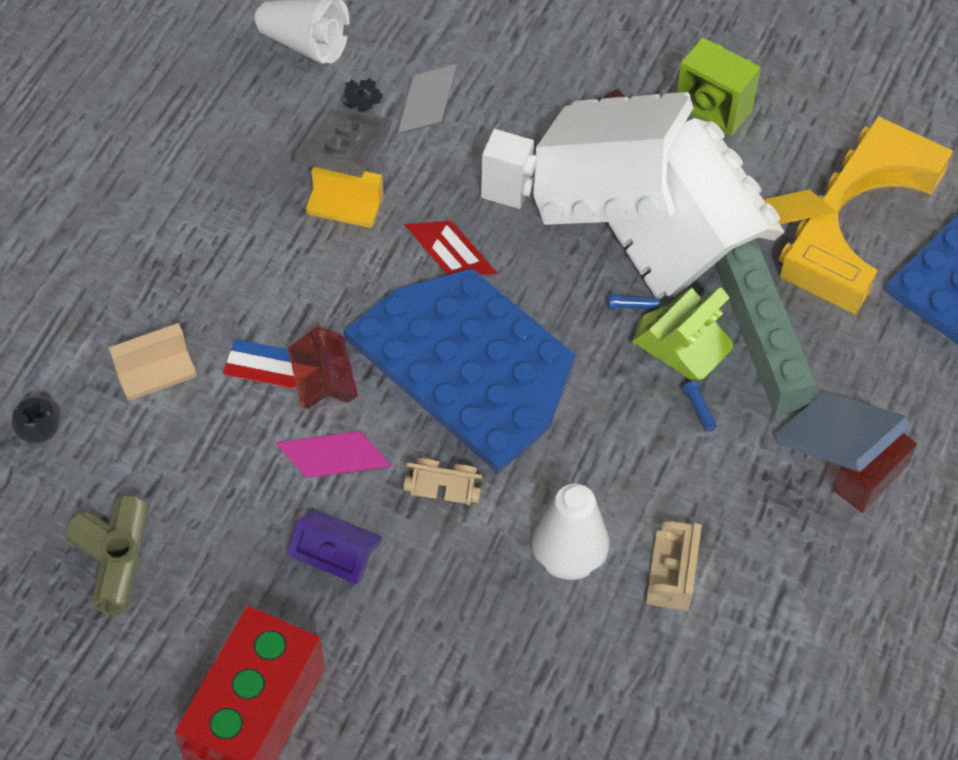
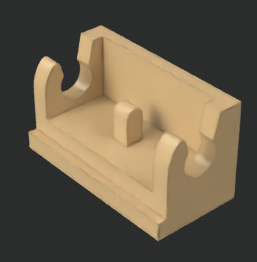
[646,521,702,611]

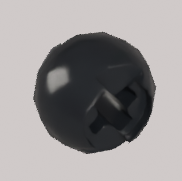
[11,396,60,444]

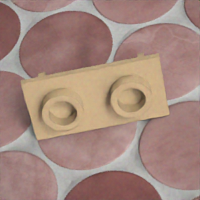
[403,458,484,506]

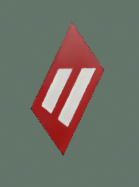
[403,221,499,275]

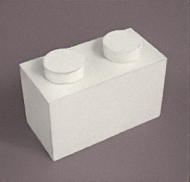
[481,129,538,209]

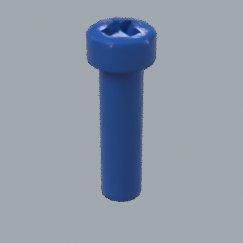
[608,292,660,310]
[682,380,717,432]

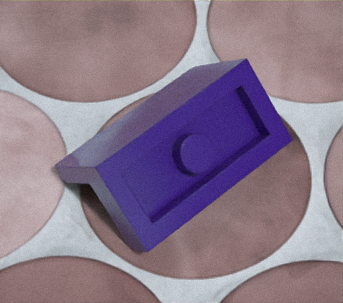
[287,510,382,584]

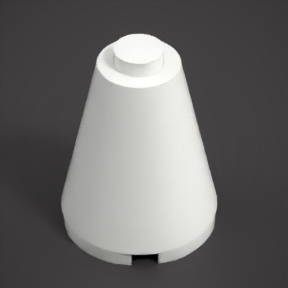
[254,0,349,64]
[532,484,609,580]

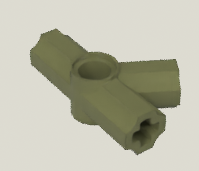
[64,496,149,615]

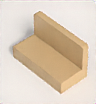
[108,323,197,401]

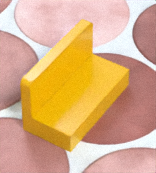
[306,167,383,228]

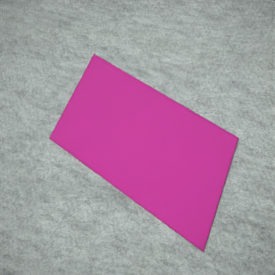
[275,431,392,478]

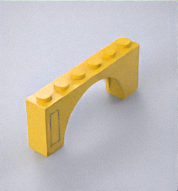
[779,116,953,315]

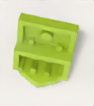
[632,287,734,381]

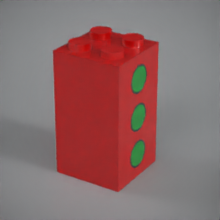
[174,605,325,760]

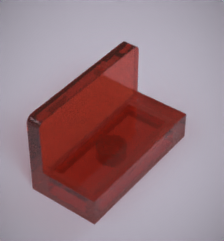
[288,326,358,409]

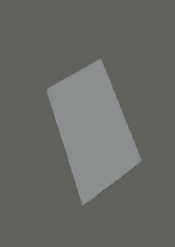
[398,64,457,133]

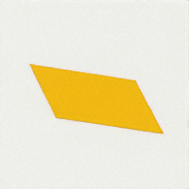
[763,189,837,224]

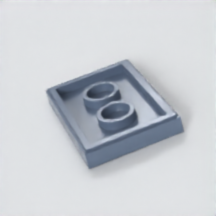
[775,391,910,472]

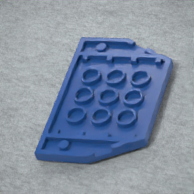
[344,269,575,474]

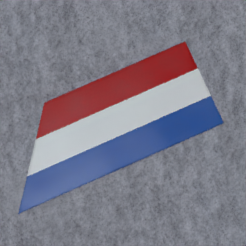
[222,339,336,389]

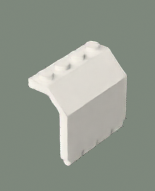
[534,92,693,225]
[609,118,785,299]

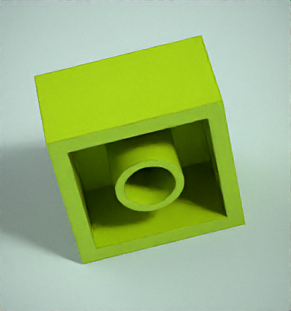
[677,37,761,137]

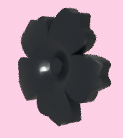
[342,78,383,112]

